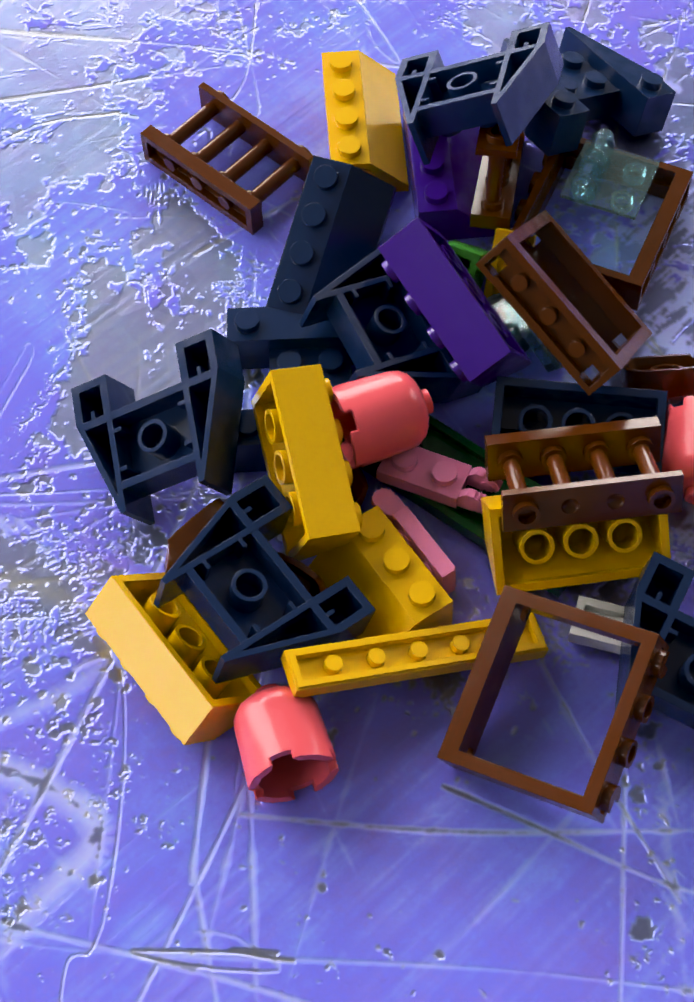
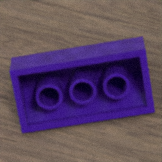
[403,110,495,240]
[378,217,532,387]

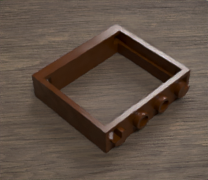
[509,137,693,311]
[475,210,652,396]
[437,585,670,823]

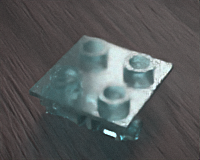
[560,129,660,220]

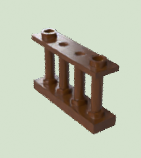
[140,82,313,235]
[470,124,525,230]
[484,416,684,533]

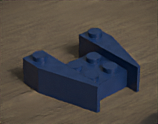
[395,22,564,165]
[500,27,676,156]
[299,249,482,403]
[227,307,354,473]
[71,328,245,525]
[154,475,376,684]
[615,551,694,729]

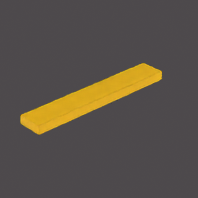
[280,612,549,697]

